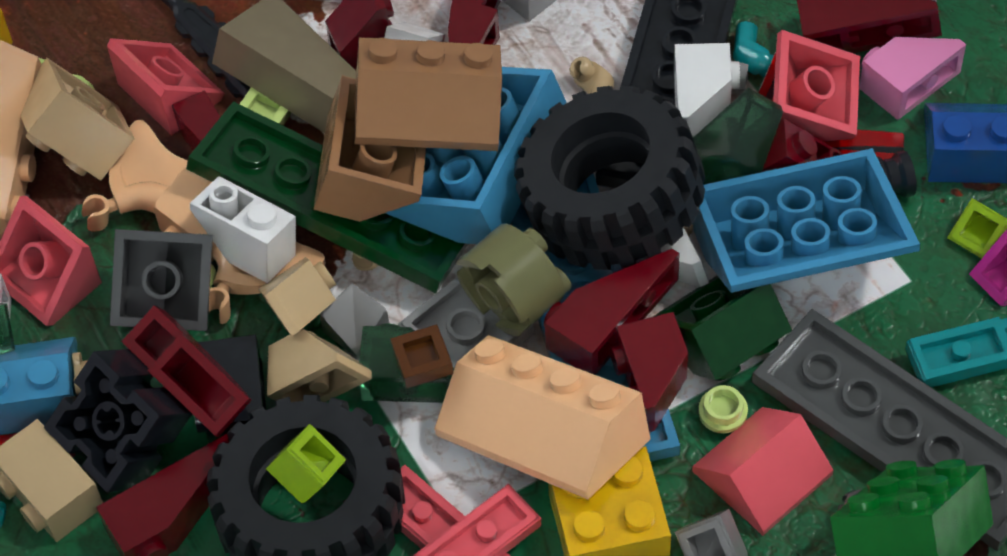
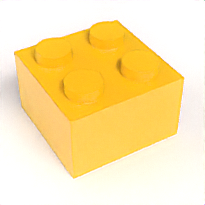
[548,447,671,556]

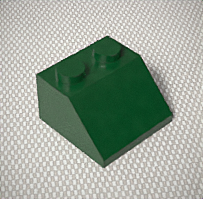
[653,276,792,381]

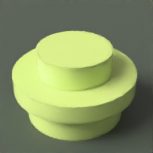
[698,385,748,434]

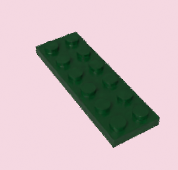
[186,101,468,294]

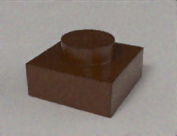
[390,324,454,389]

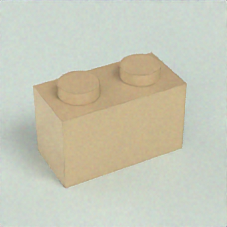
[0,419,103,542]

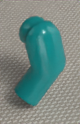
[733,21,774,78]

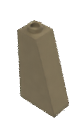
[212,0,356,133]

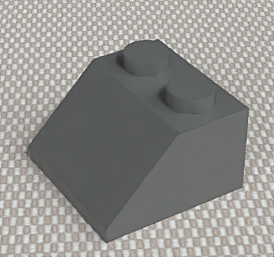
[110,229,213,331]

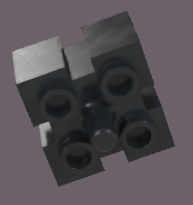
[44,349,192,493]

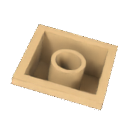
[21,58,135,181]

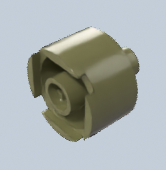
[456,223,572,336]

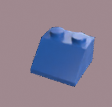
[924,103,1007,183]

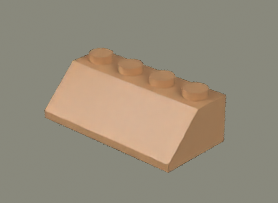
[0,40,41,238]
[434,335,651,500]

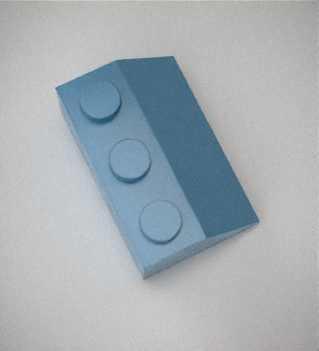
[0,337,78,435]

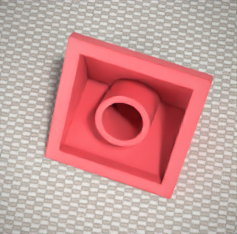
[773,30,860,141]
[107,38,225,136]
[0,196,102,326]
[692,407,834,536]

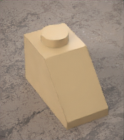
[258,257,337,336]
[267,329,372,402]

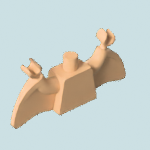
[82,120,326,324]

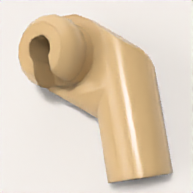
[569,56,614,94]

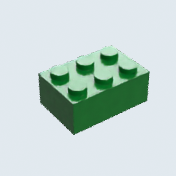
[830,459,994,556]

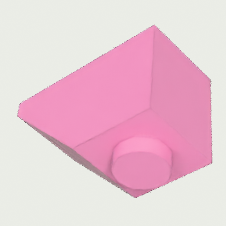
[859,37,966,120]

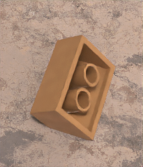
[355,37,502,151]
[313,75,426,222]

